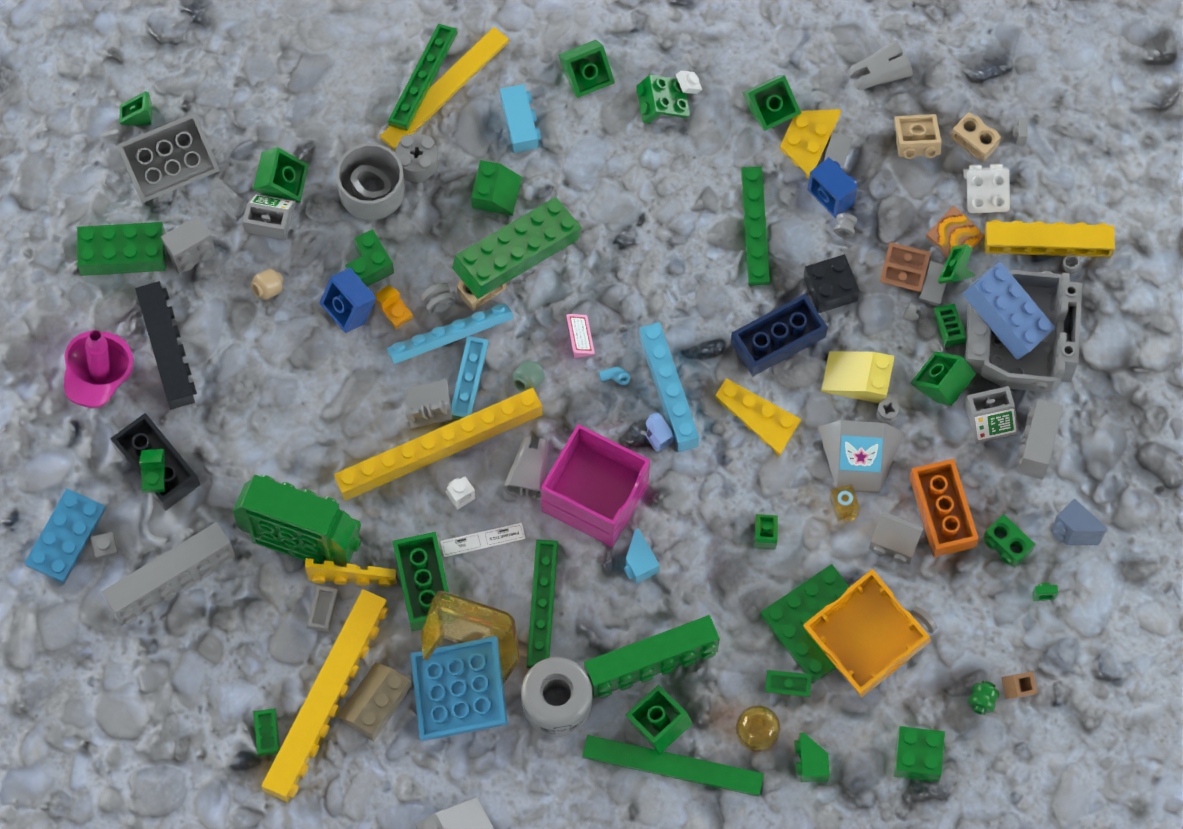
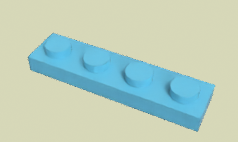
[451,336,489,419]

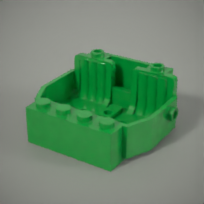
[232,474,361,566]

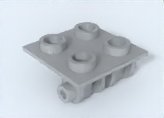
[405,379,452,429]

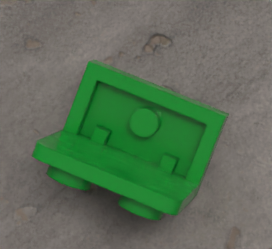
[636,74,690,124]

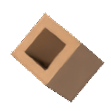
[1001,671,1038,699]

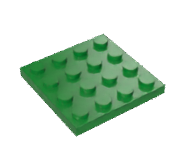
[760,564,849,684]

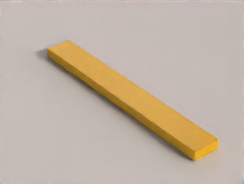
[380,27,509,151]

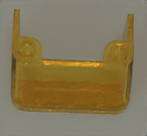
[421,591,520,684]

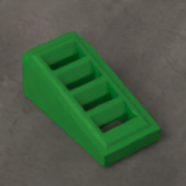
[933,303,967,348]

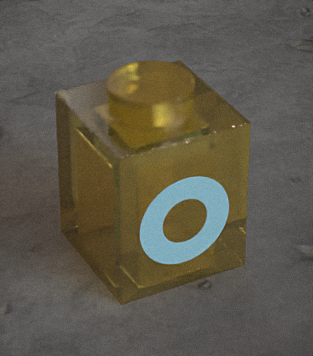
[829,484,860,521]

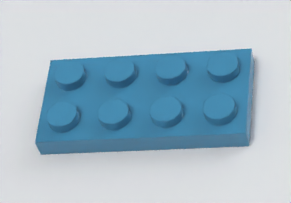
[24,488,106,584]

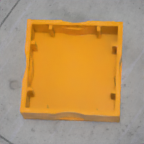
[803,569,931,698]

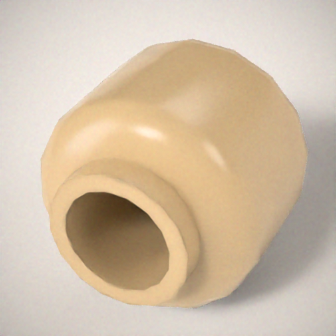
[251,269,284,300]

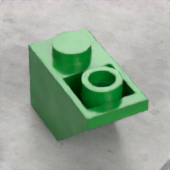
[794,733,830,782]

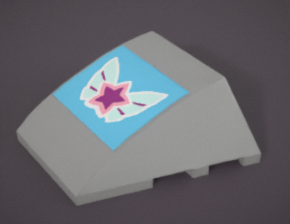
[817,420,904,493]

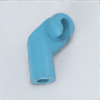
[599,367,630,385]

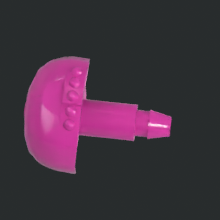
[64,330,134,408]

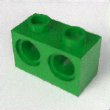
[983,514,1035,568]

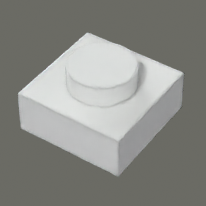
[676,71,702,94]

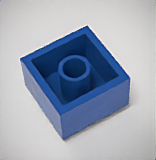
[807,157,858,219]
[319,268,377,333]

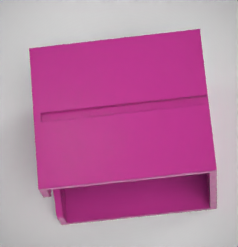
[541,424,650,547]

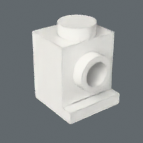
[445,476,476,510]

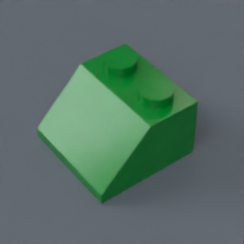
[558,40,615,98]
[742,75,801,131]
[253,147,309,203]
[471,160,522,216]
[910,351,976,406]

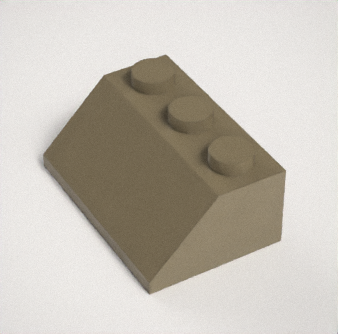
[337,663,412,742]

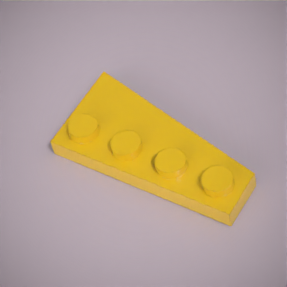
[715,378,801,457]
[305,558,397,587]

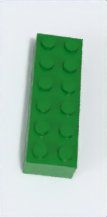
[452,197,582,299]
[584,615,720,699]

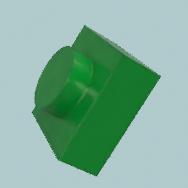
[1032,582,1058,601]

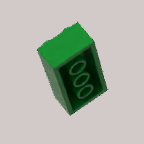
[77,222,166,276]
[392,532,455,632]

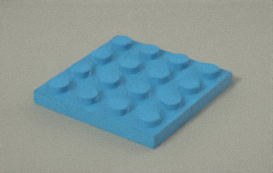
[410,636,508,742]

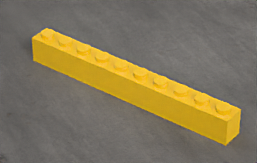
[334,388,542,502]
[261,589,389,803]

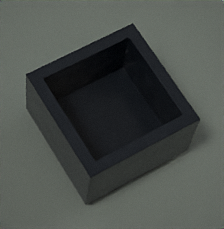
[803,254,860,313]

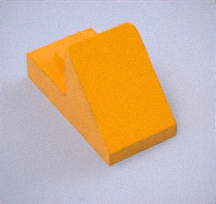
[374,285,413,329]

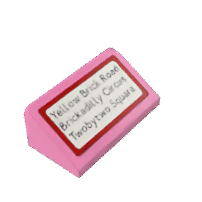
[566,314,595,359]

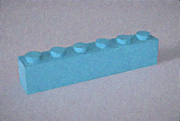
[639,322,699,452]

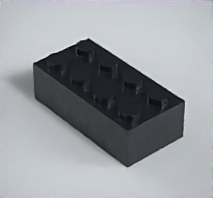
[110,413,200,511]

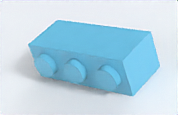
[500,84,541,153]

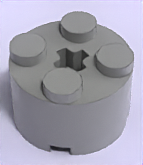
[395,134,439,183]

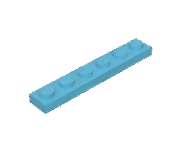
[386,303,514,364]

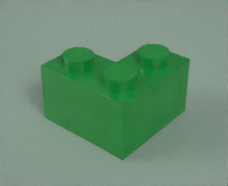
[345,229,394,287]

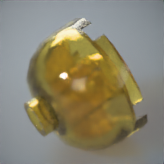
[735,705,781,752]

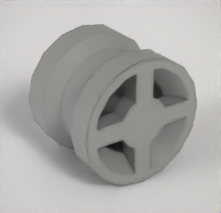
[833,213,857,238]
[876,398,899,425]

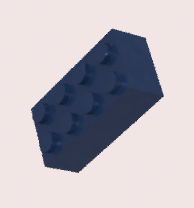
[731,293,828,377]

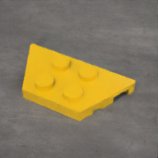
[780,109,842,179]

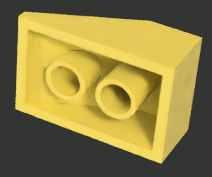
[821,351,895,404]

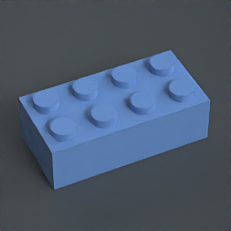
[962,261,1055,360]

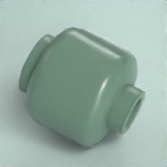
[513,360,545,392]

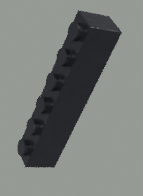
[135,281,197,410]

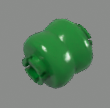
[968,681,999,715]

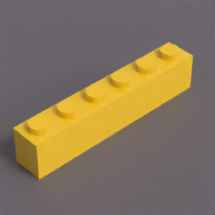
[984,220,1115,257]

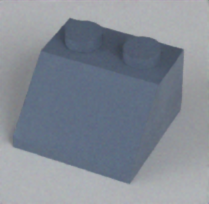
[1051,498,1108,545]

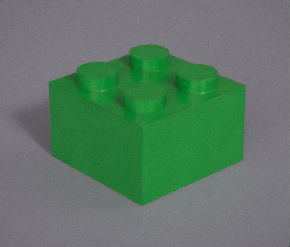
[625,684,693,754]
[893,726,945,782]

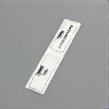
[440,523,525,557]

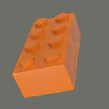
[909,459,979,558]

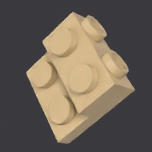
[894,114,942,159]

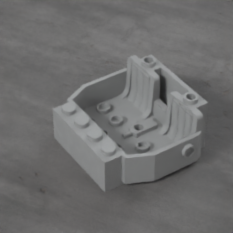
[964,270,1082,392]

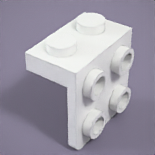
[963,164,1010,213]

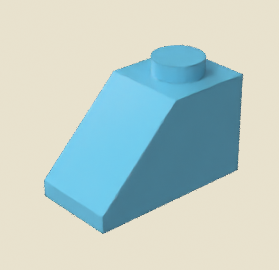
[624,528,660,584]

